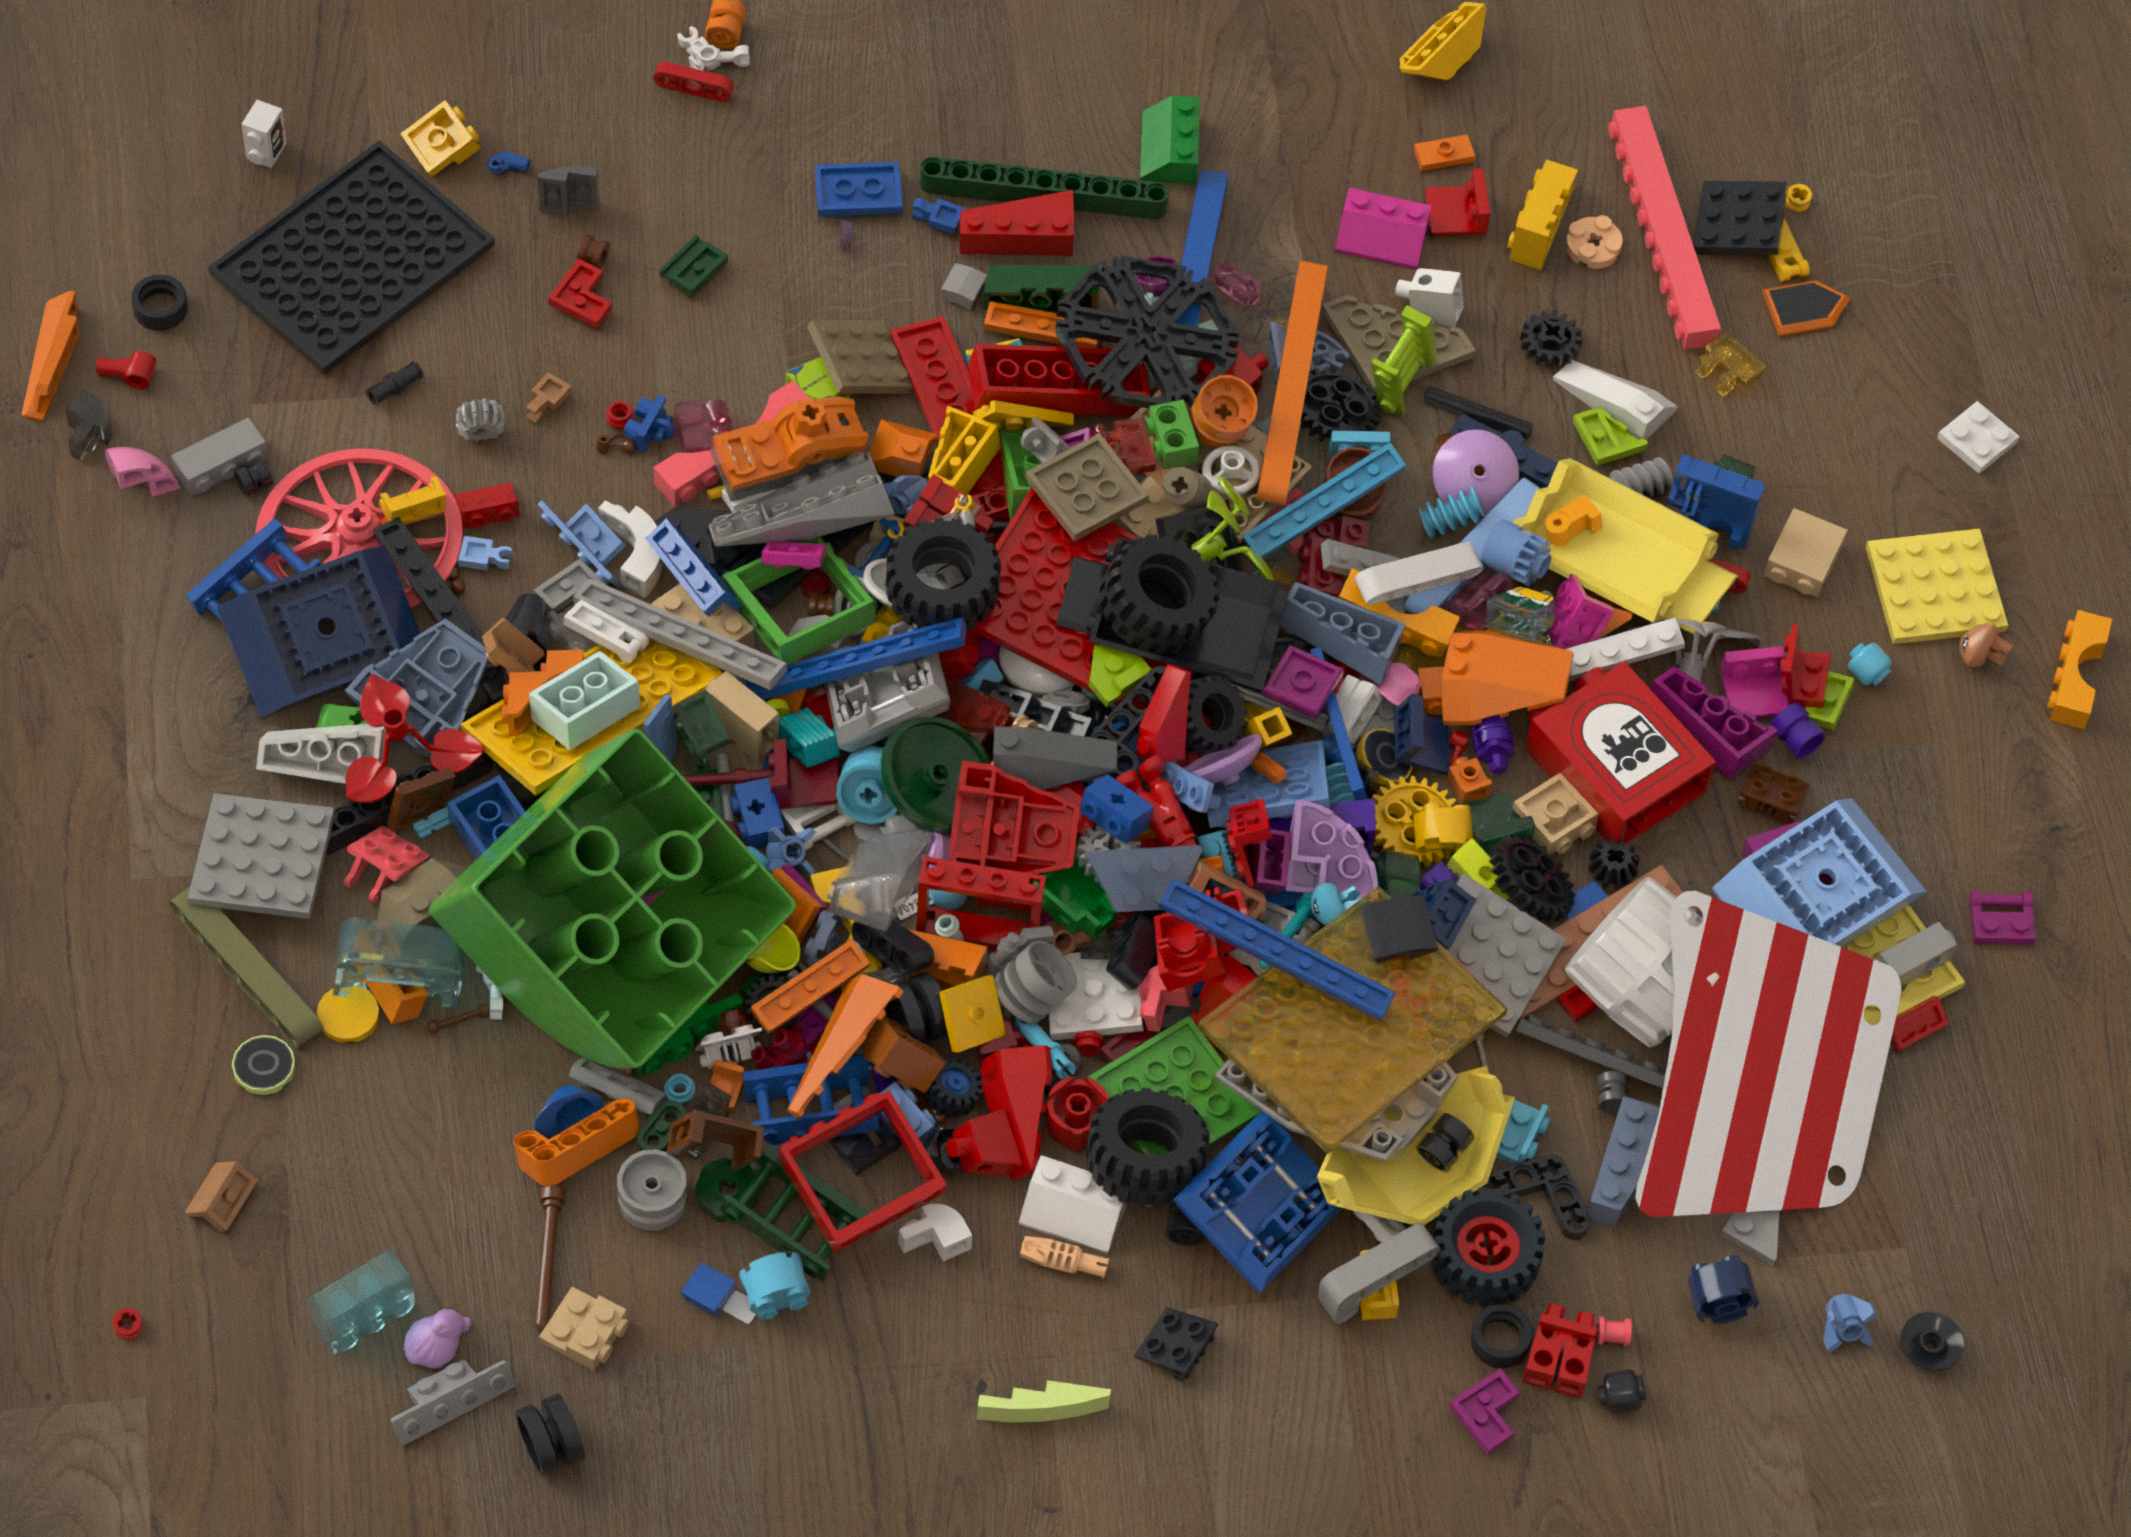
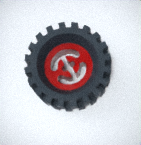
[1431,1187,1546,1307]

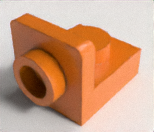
[704,1060,745,1114]

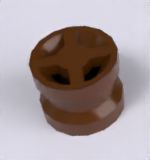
[577,234,610,269]
[808,591,835,617]

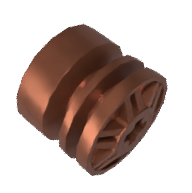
[1323,447,1387,521]

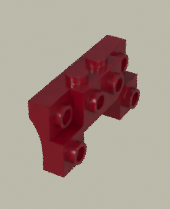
[1296,516,1369,598]

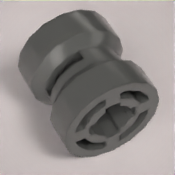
[1597,1071,1629,1113]

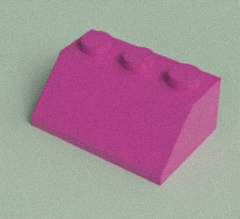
[1335,188,1431,270]

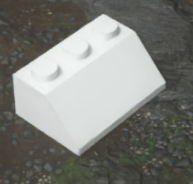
[1018,1155,1128,1255]

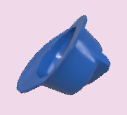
[534,1085,604,1140]

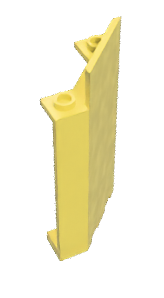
[1512,458,1738,635]

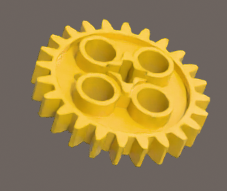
[1371,776,1456,869]

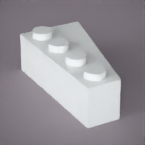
[256,724,385,784]

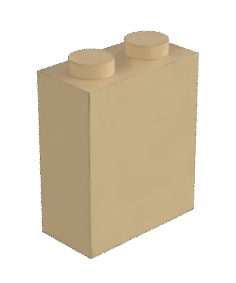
[1764,508,1847,598]
[705,671,779,763]

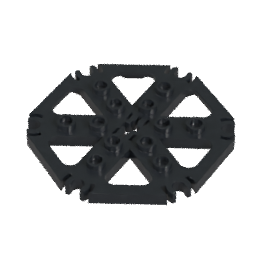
[1055,255,1239,409]

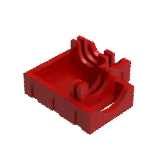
[1154,887,1250,992]

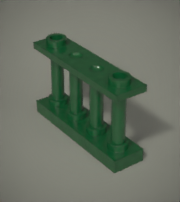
[719,1142,870,1281]

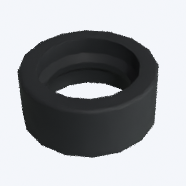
[132,274,188,331]
[1471,1304,1533,1368]

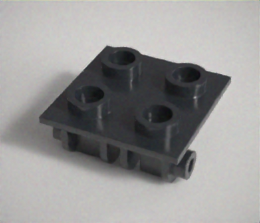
[1134,1307,1219,1382]

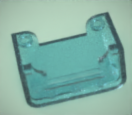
[333,917,463,1008]

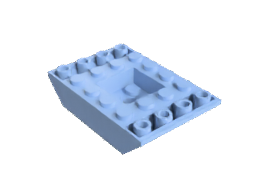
[1712,798,1927,947]

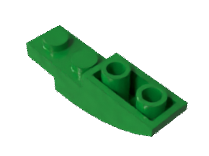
[635,993,743,1077]

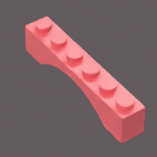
[653,381,810,506]

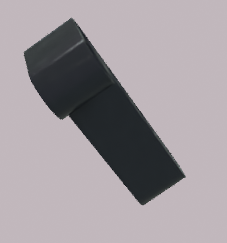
[1090,666,1166,779]

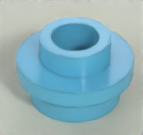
[664,1074,695,1104]

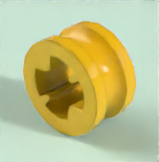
[1786,184,1812,212]

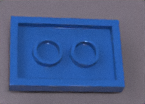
[815,162,903,217]

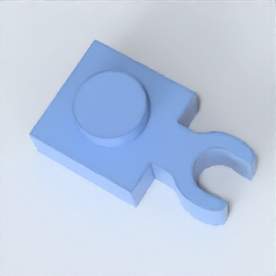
[458,536,512,571]

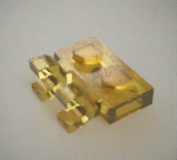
[1695,331,1767,397]

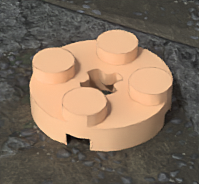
[1566,215,1623,269]

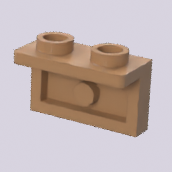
[482,618,544,676]

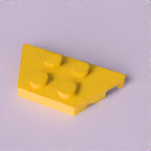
[973,401,1074,430]

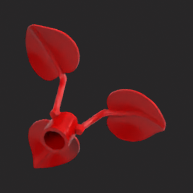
[345,674,484,803]

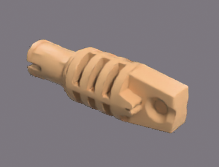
[1020,1236,1109,1278]

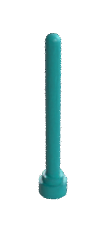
[1258,892,1315,969]

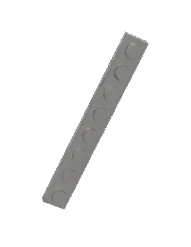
[573,579,787,690]

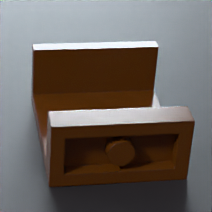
[667,1110,766,1171]

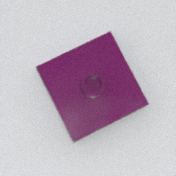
[1263,645,1344,719]

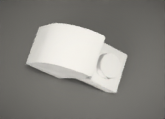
[898,1204,972,1262]

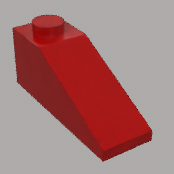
[1137,664,1191,762]

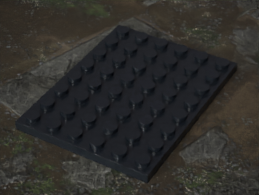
[208,140,495,375]

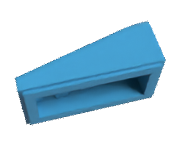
[949,658,1004,709]

